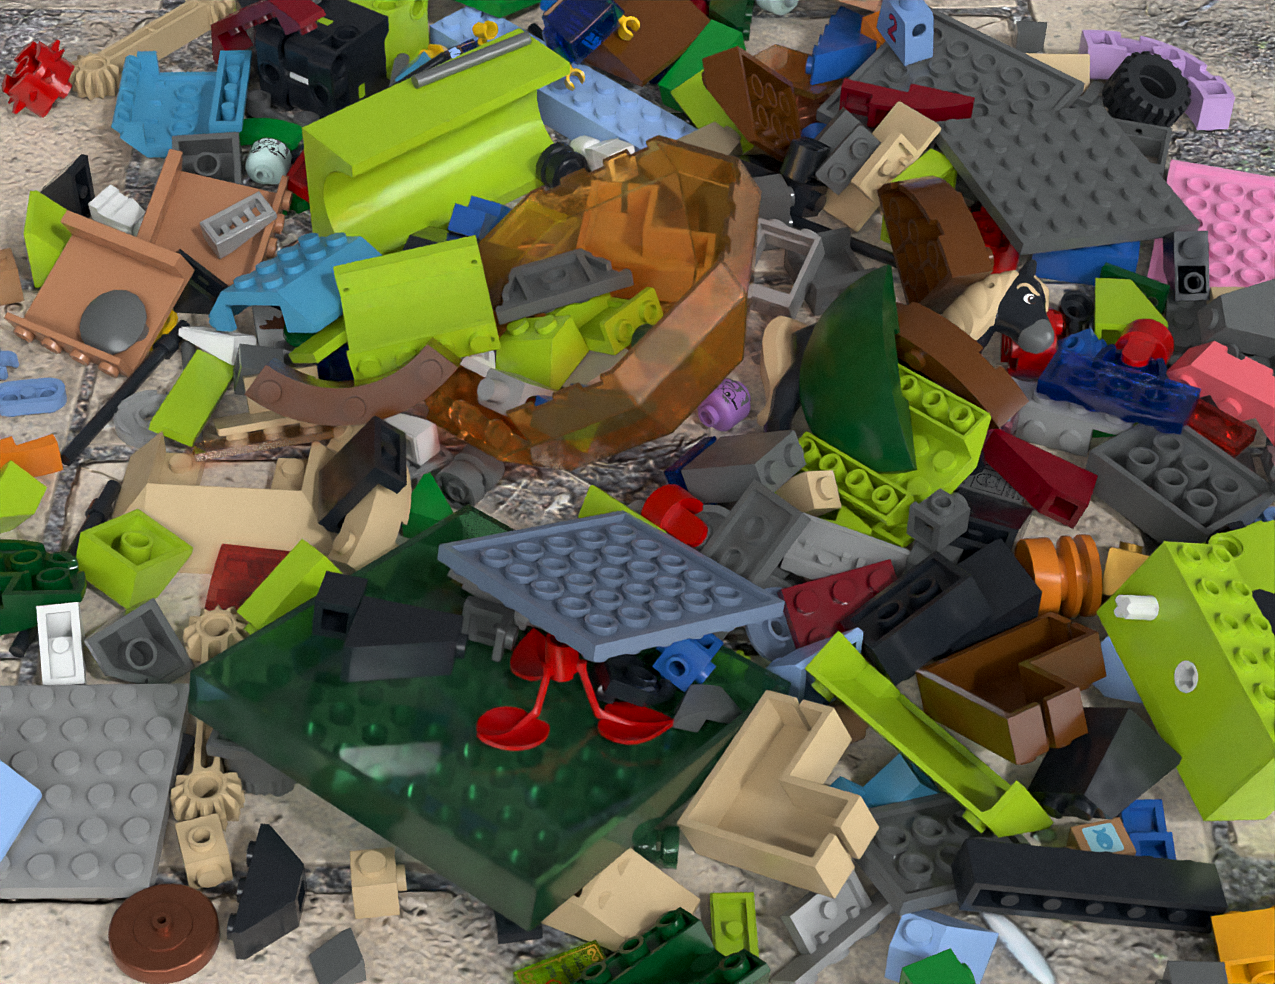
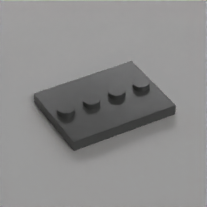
[852,792,1031,916]

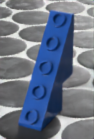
[805,6,877,85]

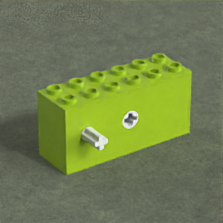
[1096,541,1275,821]

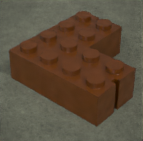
[915,611,1107,765]

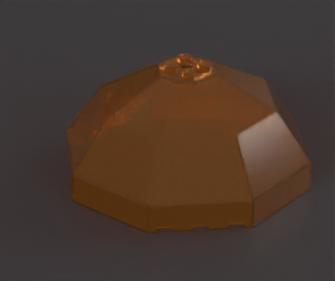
[424,135,762,472]

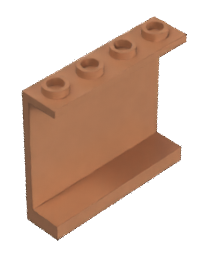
[137,149,293,286]
[4,210,194,378]

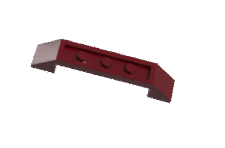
[211,0,326,64]

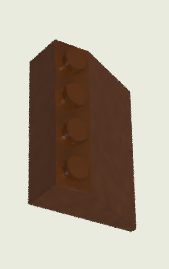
[565,0,711,87]
[702,46,802,162]

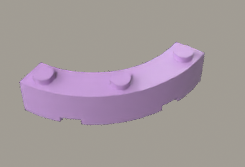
[1078,30,1235,131]

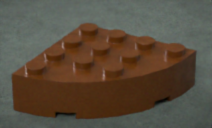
[877,175,994,314]

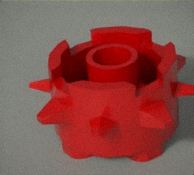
[1,39,75,118]

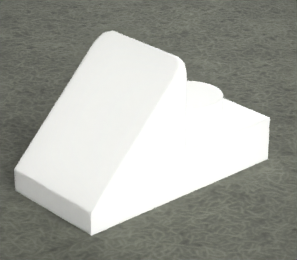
[36,602,87,685]

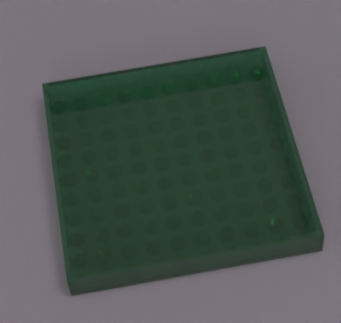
[188,504,791,932]

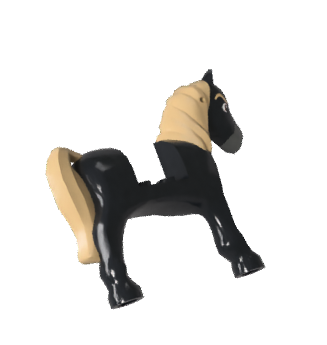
[757,260,1054,476]

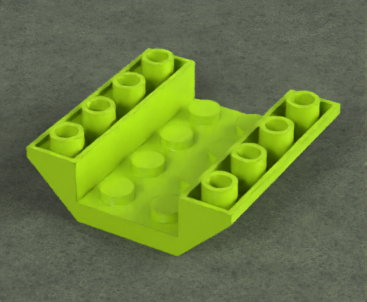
[798,363,991,526]

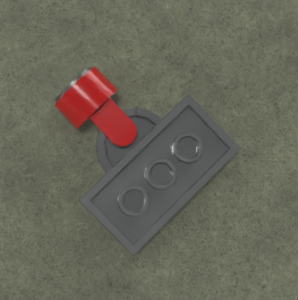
[641,479,811,641]

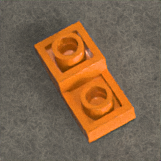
[0,434,63,477]

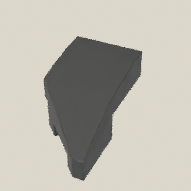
[672,684,743,733]

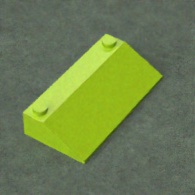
[804,631,1054,838]

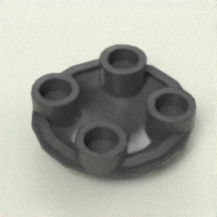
[79,290,149,356]

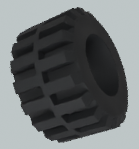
[1102,51,1191,133]

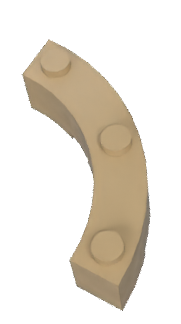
[326,424,412,588]

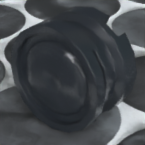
[536,142,587,194]

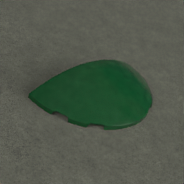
[799,264,917,474]
[0,539,87,635]

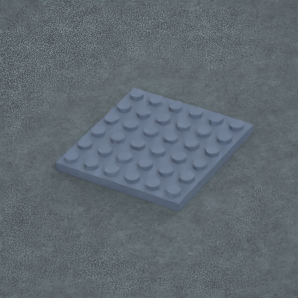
[437,510,785,662]

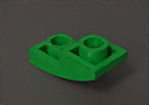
[239,118,303,152]

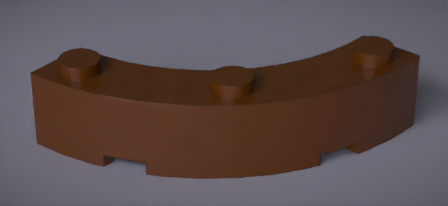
[895,296,1029,430]
[244,337,462,426]

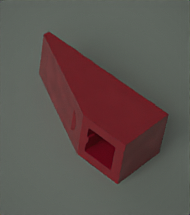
[982,429,1098,529]

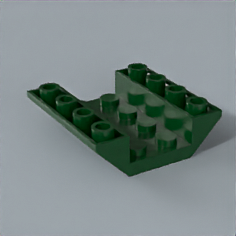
[570,907,771,984]

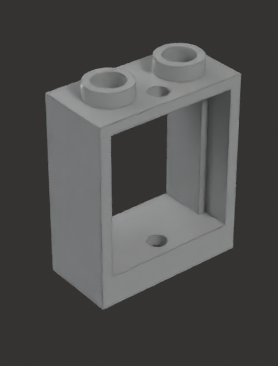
[725,217,825,319]

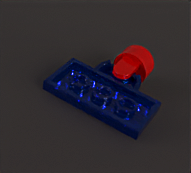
[1036,318,1202,435]

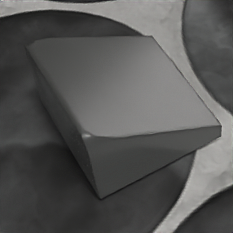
[1013,21,1047,53]
[309,928,366,984]

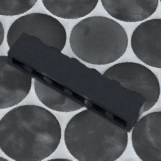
[951,839,1228,934]

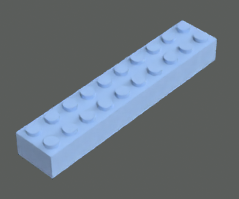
[430,5,698,172]

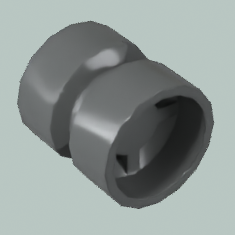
[435,441,505,512]

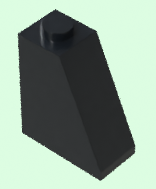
[722,154,828,217]
[340,596,469,682]

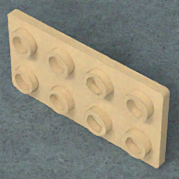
[822,102,941,232]
[213,364,319,441]

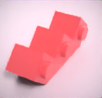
[1165,341,1275,446]

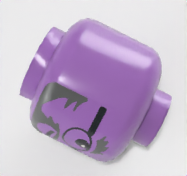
[697,378,751,432]

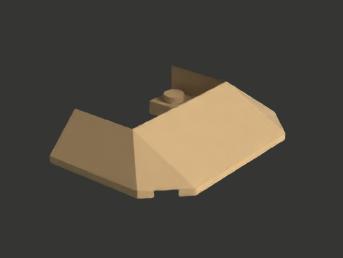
[112,431,338,577]

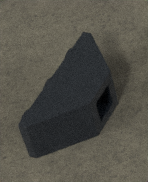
[227,824,308,960]

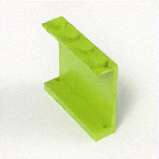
[333,235,501,380]

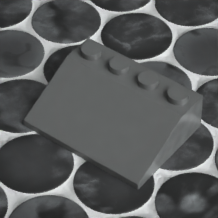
[1085,409,1275,544]

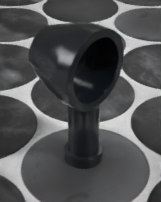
[1057,291,1094,336]

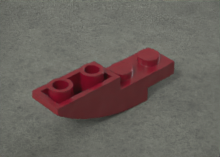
[839,78,975,128]

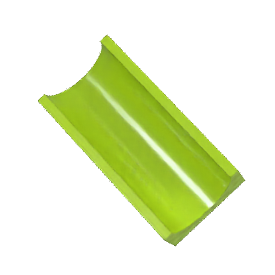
[302,28,570,255]

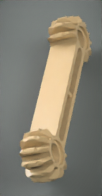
[69,0,236,100]
[170,604,254,832]

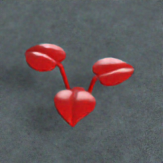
[476,628,674,751]

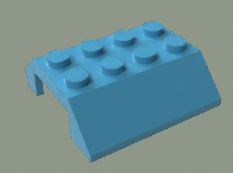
[111,50,252,159]
[208,232,382,333]

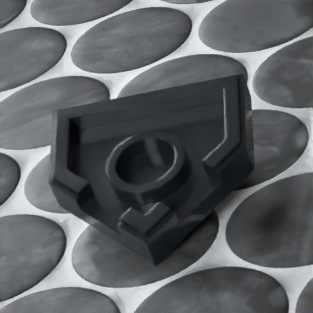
[588,654,677,707]

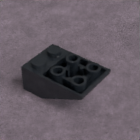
[948,488,1034,562]

